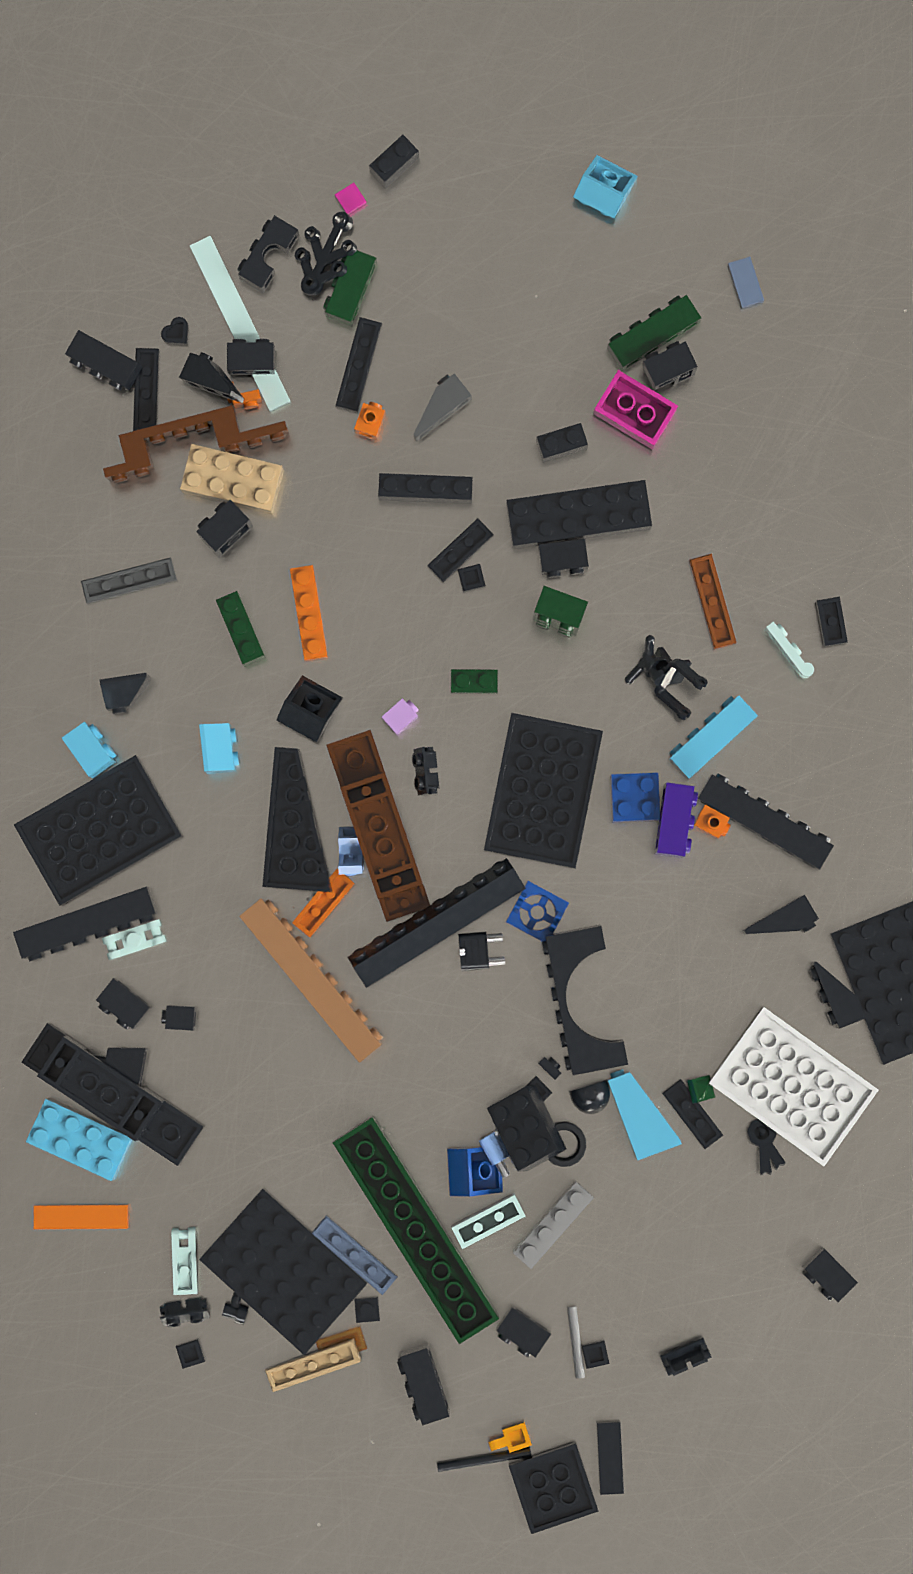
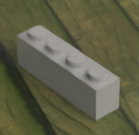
[513,1180,594,1269]

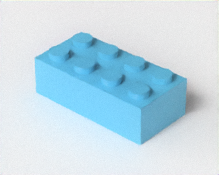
[26,1098,132,1181]

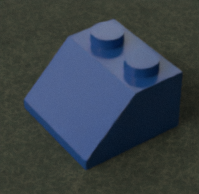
[447,1146,503,1197]

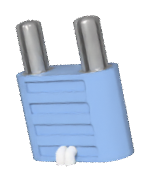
[479,1129,516,1178]

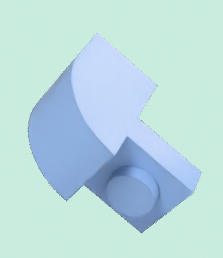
[338,826,364,876]

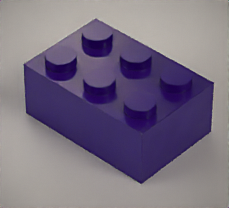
[654,782,698,858]

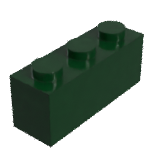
[323,250,377,327]
[216,591,266,667]

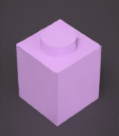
[382,698,418,736]

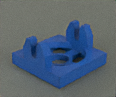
[506,881,569,941]

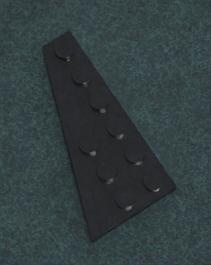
[262,747,333,893]

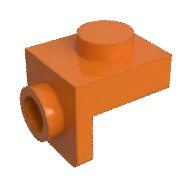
[227,381,262,410]

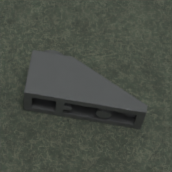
[414,373,472,441]

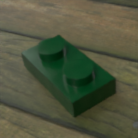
[451,669,498,694]

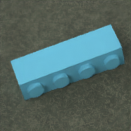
[669,695,758,780]

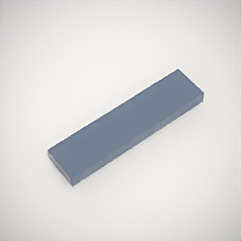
[312,1215,398,1295]

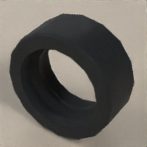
[549,1122,587,1167]

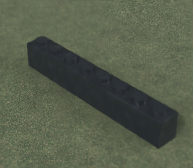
[347,858,526,988]

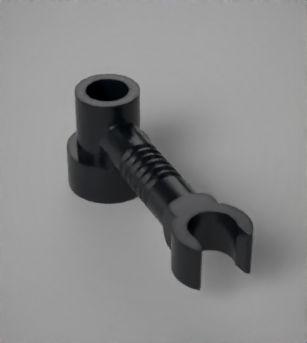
[222,1292,249,1325]

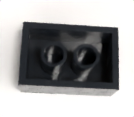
[487,1086,567,1172]
[397,1342,450,1426]

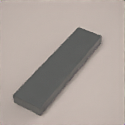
[81,557,177,604]

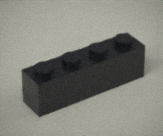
[378,473,473,504]

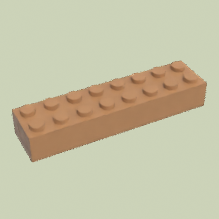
[239,898,383,1063]

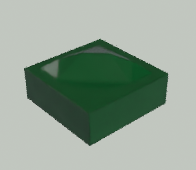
[687,1075,715,1103]

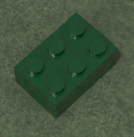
[533,586,588,637]

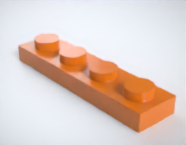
[290,565,328,661]

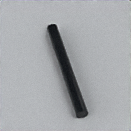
[437,1447,532,1472]

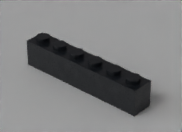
[697,773,834,870]
[13,886,158,962]

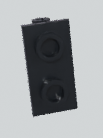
[412,747,440,796]
[160,1297,210,1327]
[660,1338,712,1376]

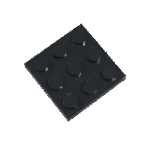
[508,1442,599,1534]

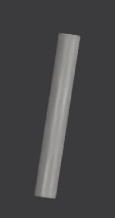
[567,1306,585,1378]

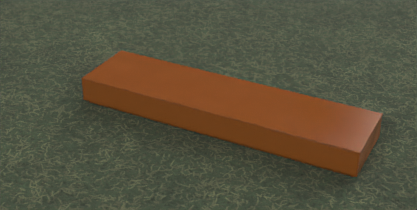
[689,553,737,650]

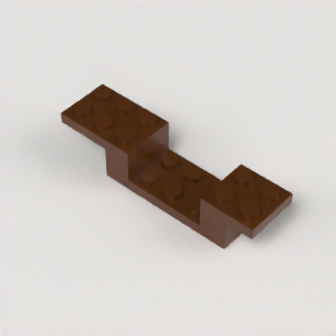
[103,405,289,483]
[326,730,430,922]

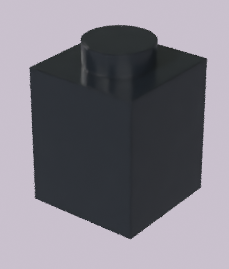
[161,1005,197,1031]

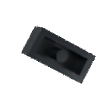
[369,134,419,189]
[227,339,275,375]
[536,423,588,463]
[538,539,589,578]
[96,978,152,1030]
[802,1247,858,1302]
[496,1305,551,1358]

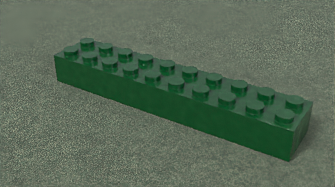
[333,1116,499,1344]

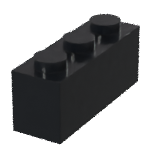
[65,330,142,391]

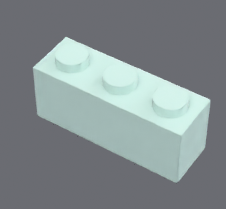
[451,1193,525,1249]

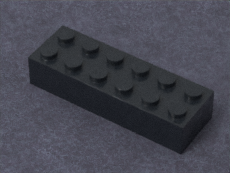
[506,480,652,549]

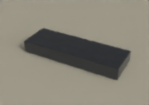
[427,518,494,583]
[662,1079,723,1149]
[597,1421,624,1495]

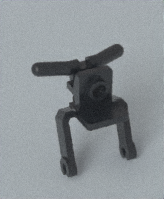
[625,635,708,720]

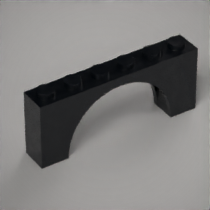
[542,925,628,1075]

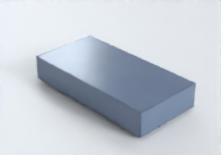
[728,257,764,309]

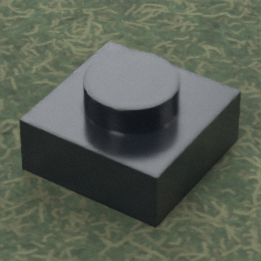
[538,1057,561,1080]
[354,1296,380,1323]

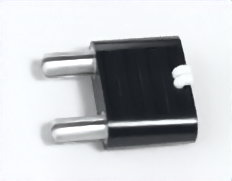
[458,932,505,971]

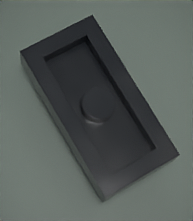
[816,596,848,647]

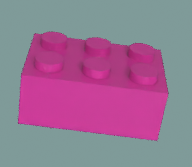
[593,370,678,450]

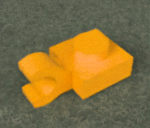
[488,1422,532,1453]

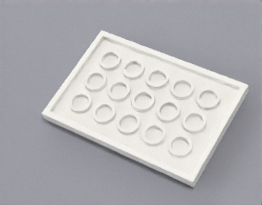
[709,1007,878,1166]

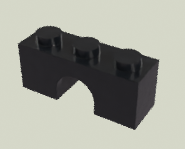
[237,215,299,293]

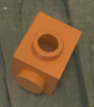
[354,402,386,440]
[694,805,731,839]

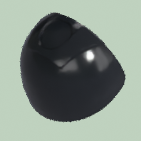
[569,1080,610,1114]

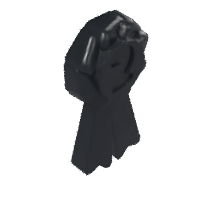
[747,1119,785,1175]

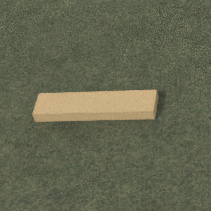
[265,1338,362,1392]

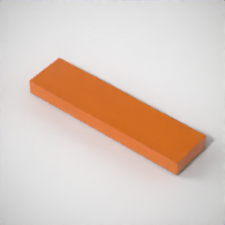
[34,1204,129,1229]

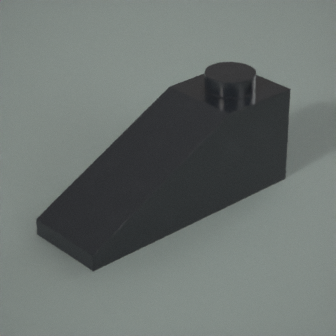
[179,352,244,403]
[742,895,819,934]

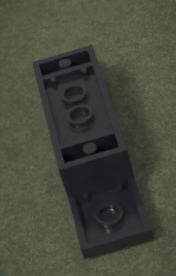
[21,1023,204,1166]

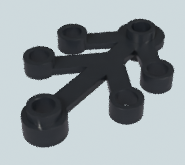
[295,212,357,295]

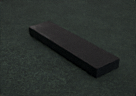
[335,317,382,413]
[133,348,159,431]

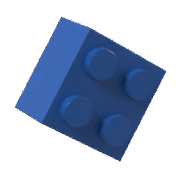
[610,773,660,823]

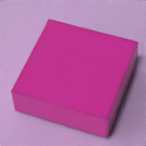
[335,182,367,215]

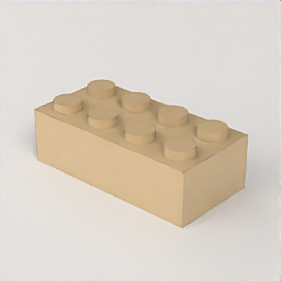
[180,444,284,515]

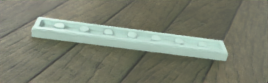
[190,236,291,412]

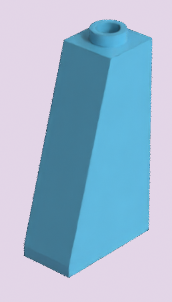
[607,1069,682,1160]

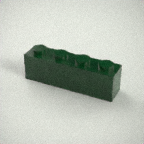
[607,295,702,371]

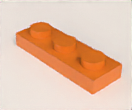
[292,869,355,938]

